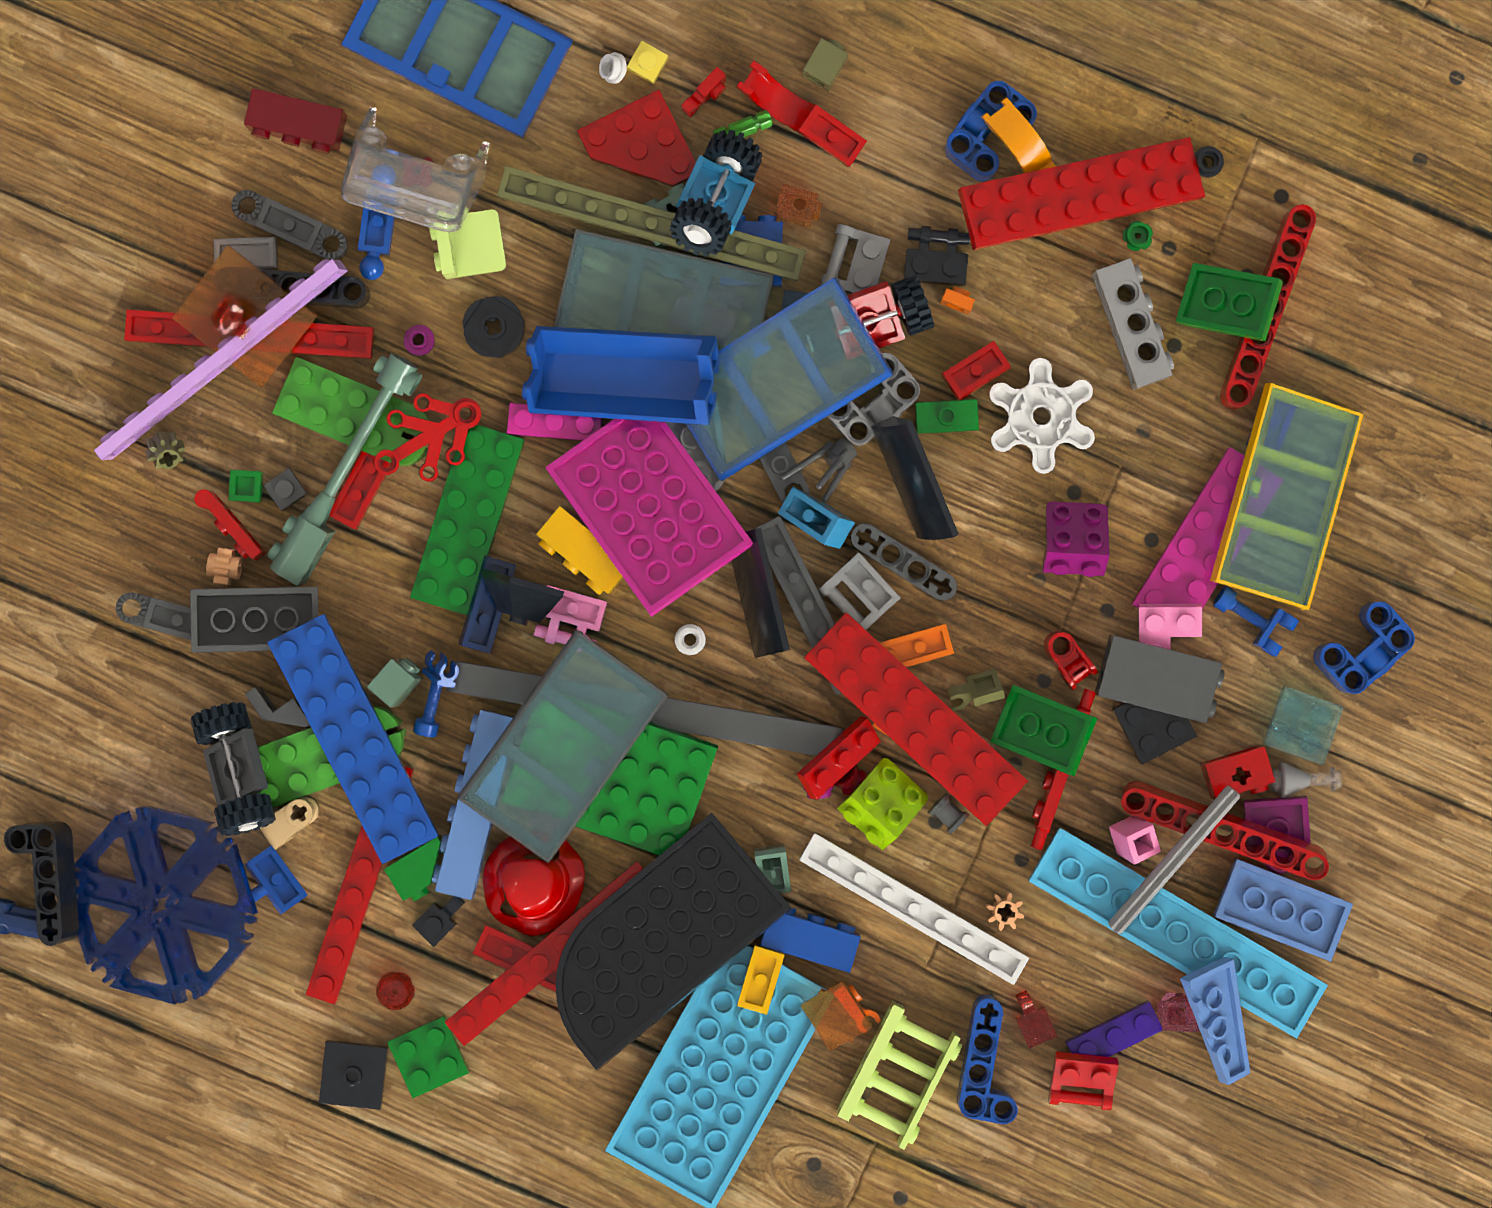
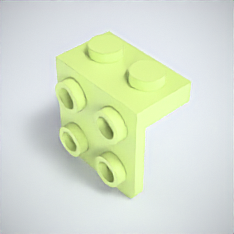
[429,209,506,279]

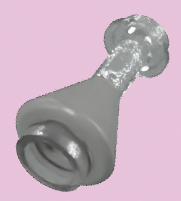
[1270,762,1342,798]

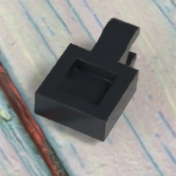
[412,896,465,947]

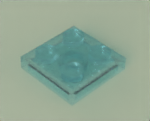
[1263,686,1344,765]

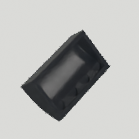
[871,416,959,540]
[731,528,790,658]

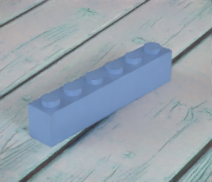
[432,709,514,900]

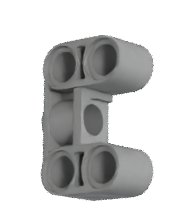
[826,353,920,447]

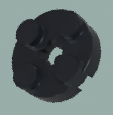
[463,296,525,359]

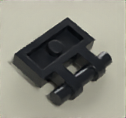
[904,226,970,286]

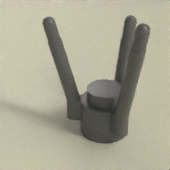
[780,438,857,502]

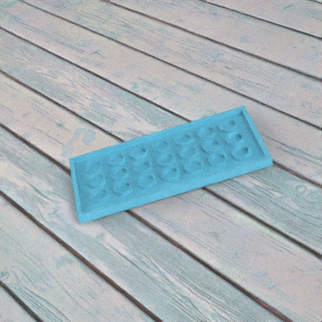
[605,945,835,1208]

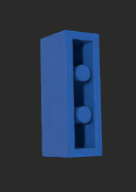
[760,907,861,973]

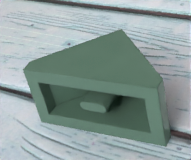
[754,844,791,893]

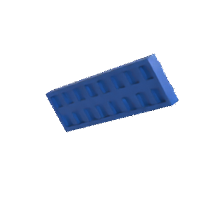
[267,613,439,864]

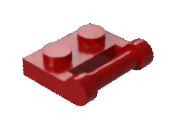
[1048,1051,1119,1111]

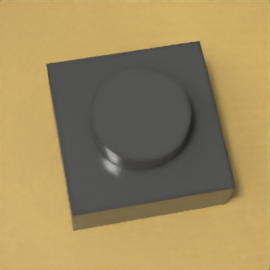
[263,468,308,511]

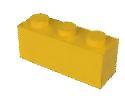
[536,506,623,595]

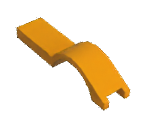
[981,98,1056,174]

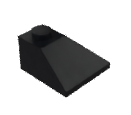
[481,569,564,626]

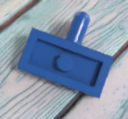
[236,846,308,915]

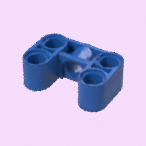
[945,81,1037,182]
[1313,601,1415,694]

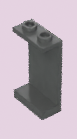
[1095,635,1225,723]

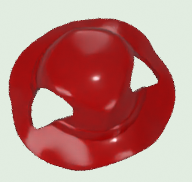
[483,829,585,936]

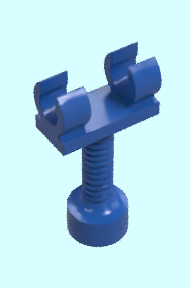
[1212,586,1299,657]
[413,650,459,737]

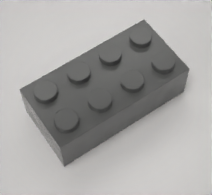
[190,587,318,653]

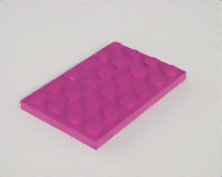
[545,419,753,617]

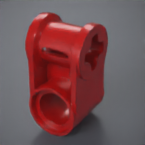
[1044,631,1098,691]

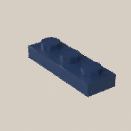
[459,556,516,654]

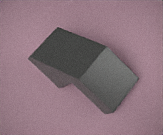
[245,687,310,727]

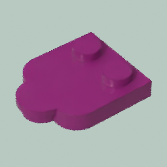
[1244,796,1311,874]

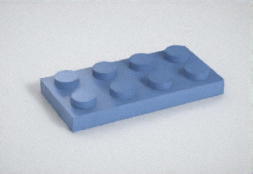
[1213,858,1353,962]

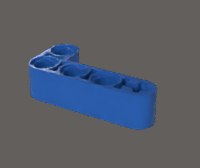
[957,994,1018,1124]

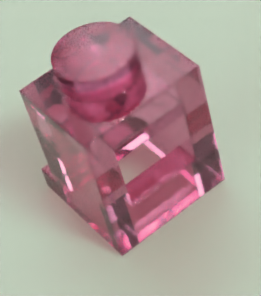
[1157,993,1200,1032]

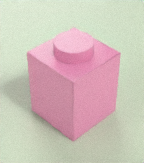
[1109,816,1161,865]

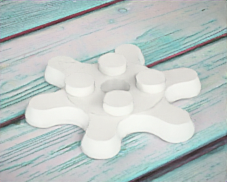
[989,358,1095,474]

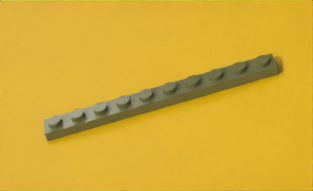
[497,166,806,282]

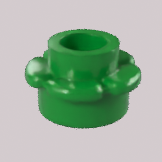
[1123,221,1153,251]

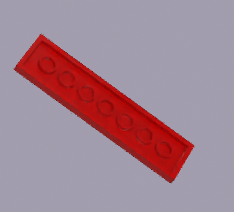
[958,137,1206,250]
[804,612,1028,826]

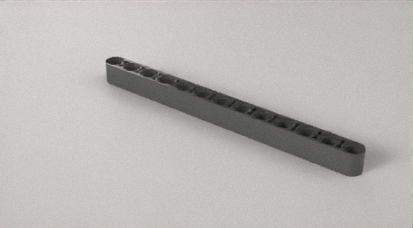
[446,660,844,756]

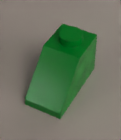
[384,834,442,902]

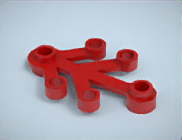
[373,393,481,482]

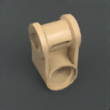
[260,797,319,850]

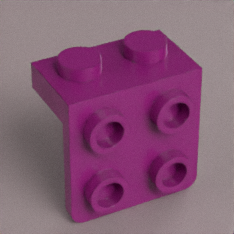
[1042,501,1110,577]

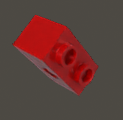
[1200,745,1276,800]

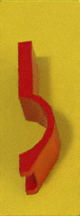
[736,60,867,167]

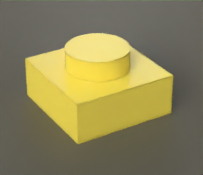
[627,41,669,85]

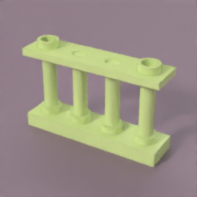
[836,1000,962,1150]

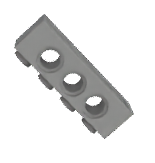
[1092,258,1174,390]

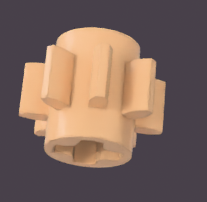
[206,547,243,586]
[985,892,1024,931]

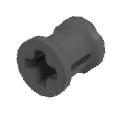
[928,793,969,834]

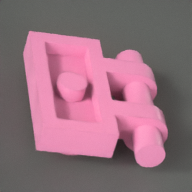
[534,585,607,652]

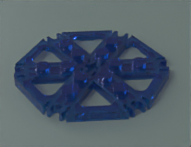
[75,805,258,1005]

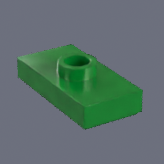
[915,399,979,434]

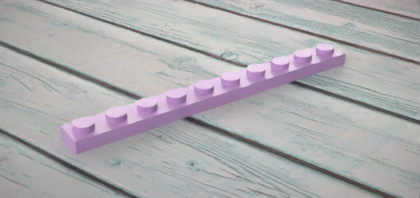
[94,259,348,460]

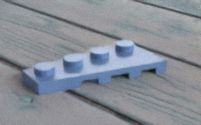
[1180,957,1250,1085]

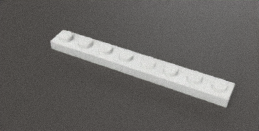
[799,833,1029,985]

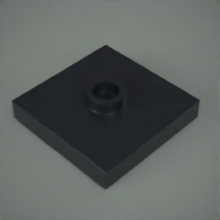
[319,1040,388,1110]

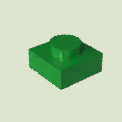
[228,470,263,503]

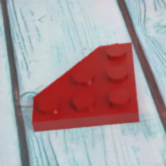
[577,89,696,187]

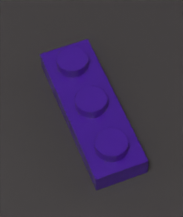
[1065,1001,1163,1057]

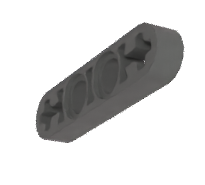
[850,524,957,601]

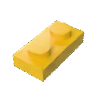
[737,945,785,1015]

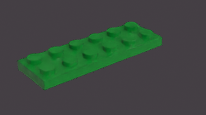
[410,425,525,615]

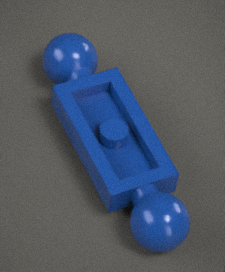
[358,164,398,280]

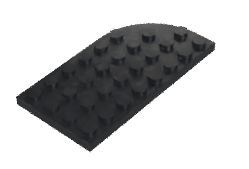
[556,813,792,1071]

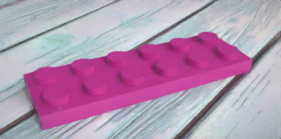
[1131,447,1282,609]

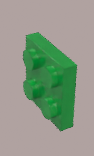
[387,1015,470,1099]

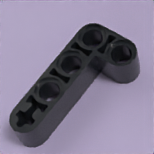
[4,821,79,946]

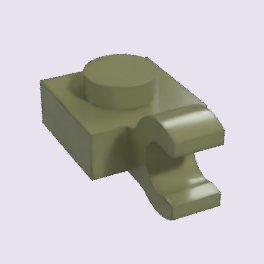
[947,668,1005,711]

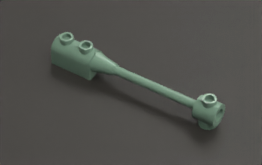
[267,353,422,587]

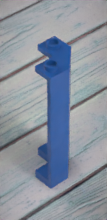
[522,326,720,425]

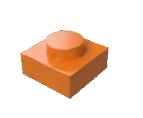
[940,287,975,315]

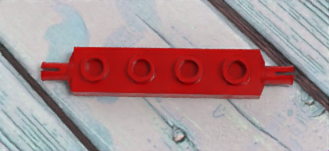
[1030,688,1097,850]

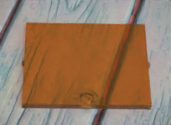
[172,245,318,388]

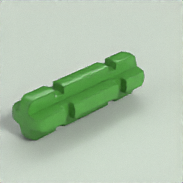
[713,110,772,138]

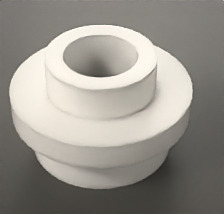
[599,52,627,84]
[675,624,706,655]

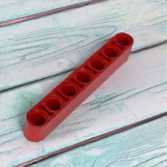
[1220,204,1316,410]
[1121,781,1329,880]

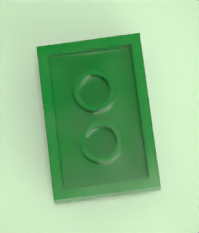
[1176,263,1283,341]
[990,685,1098,776]

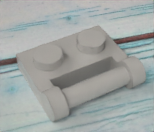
[820,224,890,294]
[818,553,900,630]

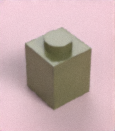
[802,38,848,92]

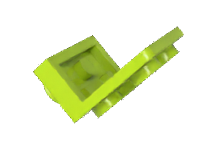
[837,758,928,850]

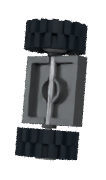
[190,702,276,836]

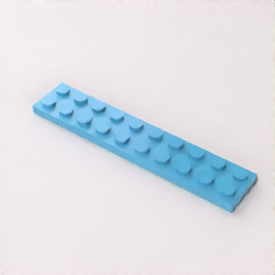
[1028,827,1328,1039]

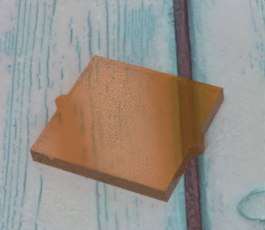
[800,980,873,1051]

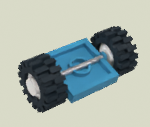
[670,130,762,257]

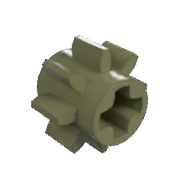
[145,431,186,469]

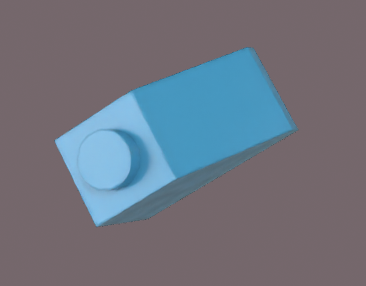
[778,487,855,549]

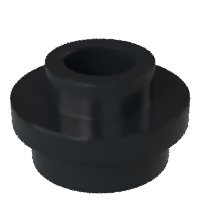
[1195,146,1224,178]

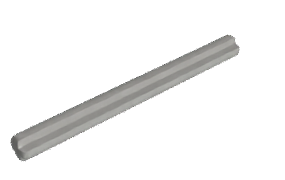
[1109,785,1240,934]

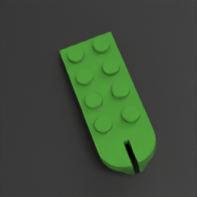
[272,357,431,466]
[257,706,406,807]

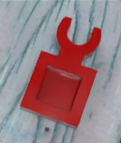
[681,67,726,118]

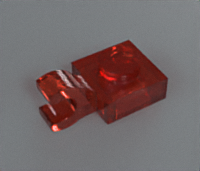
[210,293,250,340]
[1015,990,1057,1049]

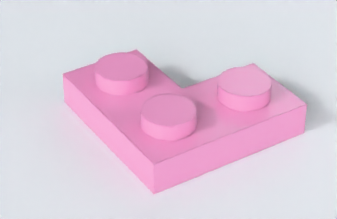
[1139,603,1202,650]

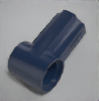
[0,898,39,939]

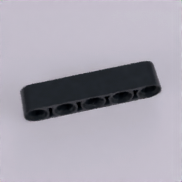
[214,267,370,309]

